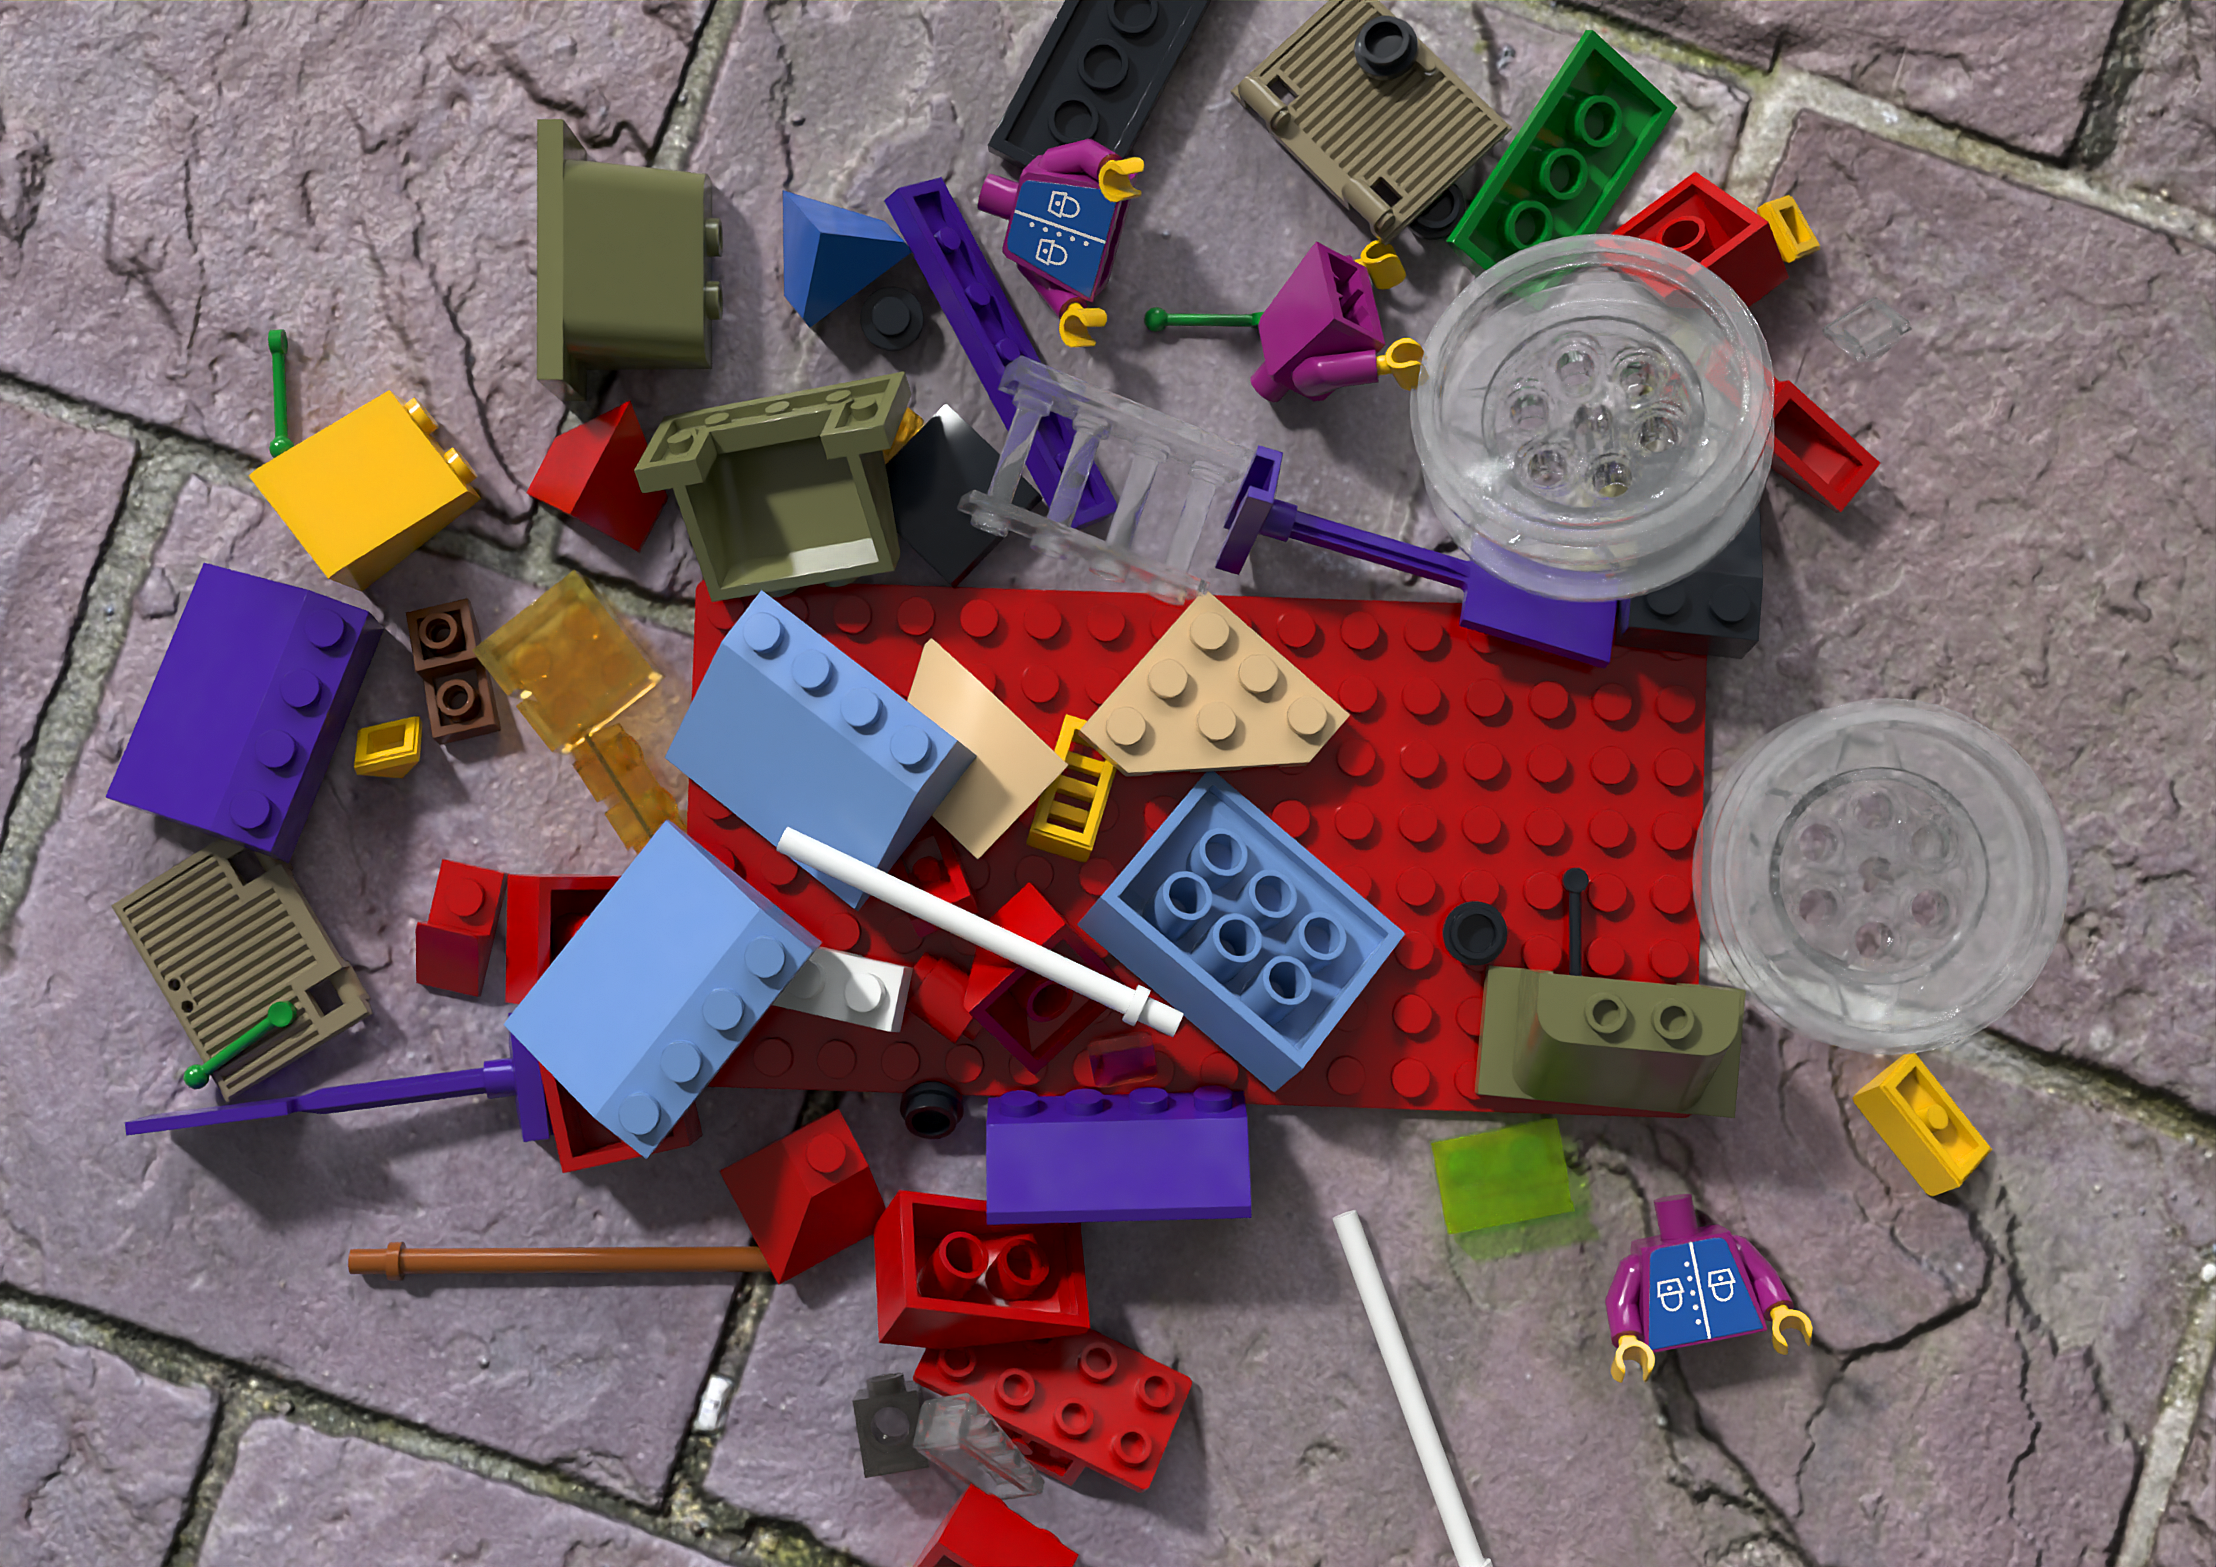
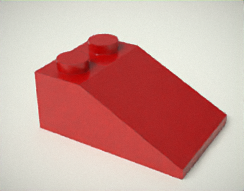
[874,1190,1090,1350]

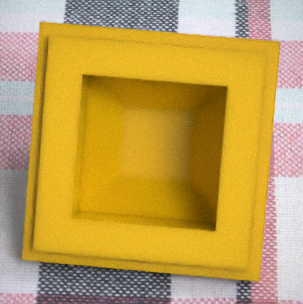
[1757,195,1820,263]
[354,716,423,778]

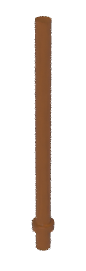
[348,1242,771,1281]

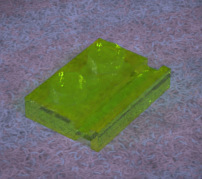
[1428,1117,1575,1235]

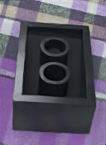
[1615,459,1763,659]

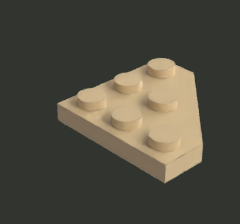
[1078,589,1350,776]

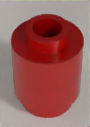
[905,951,983,1044]

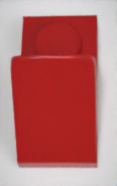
[891,816,979,938]
[415,859,509,997]

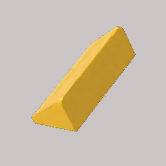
[1852,1050,1992,1196]

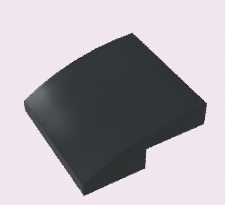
[886,404,1043,589]

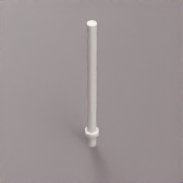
[776,827,1184,1037]
[1332,1210,1493,1567]

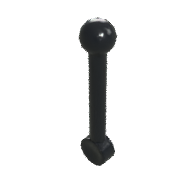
[1561,868,1589,976]

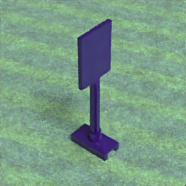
[1215,445,1621,669]
[125,1012,554,1142]

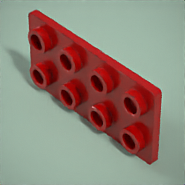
[913,1329,1192,1493]

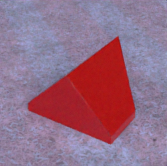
[526,401,669,553]

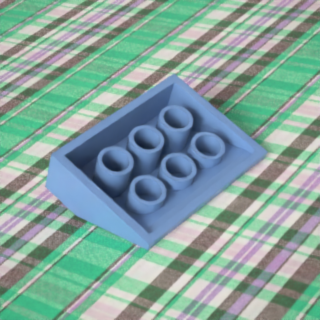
[664,590,977,911]
[1077,771,1405,1092]
[503,819,822,1159]

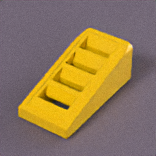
[1026,714,1116,862]

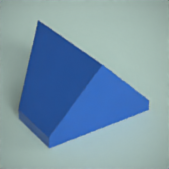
[783,190,912,328]

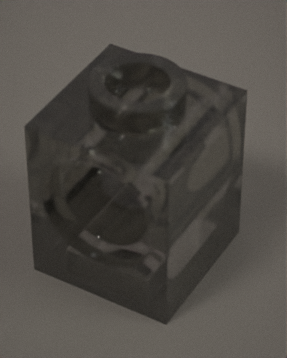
[852,1372,933,1478]

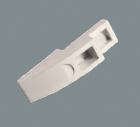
[772,946,913,1032]

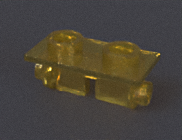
[571,723,687,855]

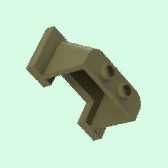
[537,119,723,401]
[634,371,912,602]
[1475,965,1746,1118]

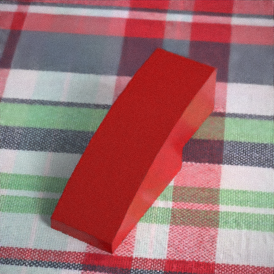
[1676,340,1881,513]

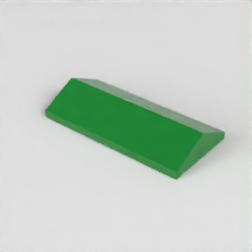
[1446,30,1678,316]

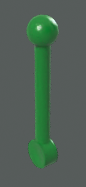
[1144,307,1264,332]
[268,329,294,458]
[183,1001,297,1089]

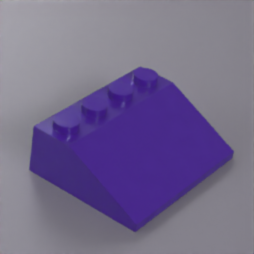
[105,563,385,863]

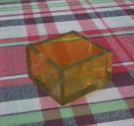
[472,570,666,755]

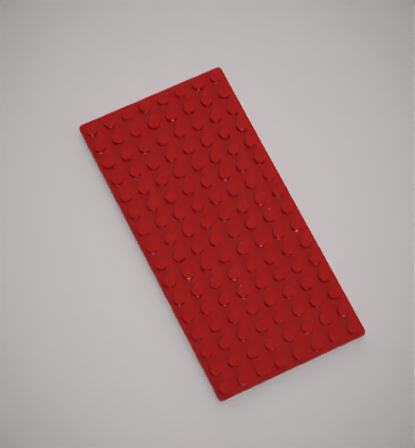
[687,580,1707,1118]

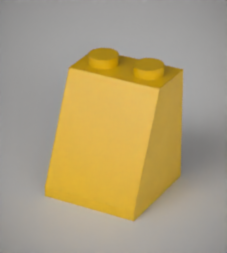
[248,390,481,592]

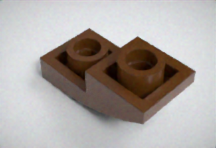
[406,598,501,745]

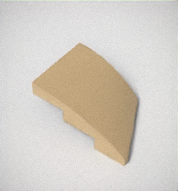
[907,638,1068,860]

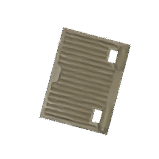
[1230,0,1512,246]
[111,839,373,1102]

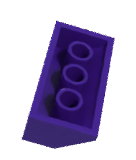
[986,1085,1252,1225]

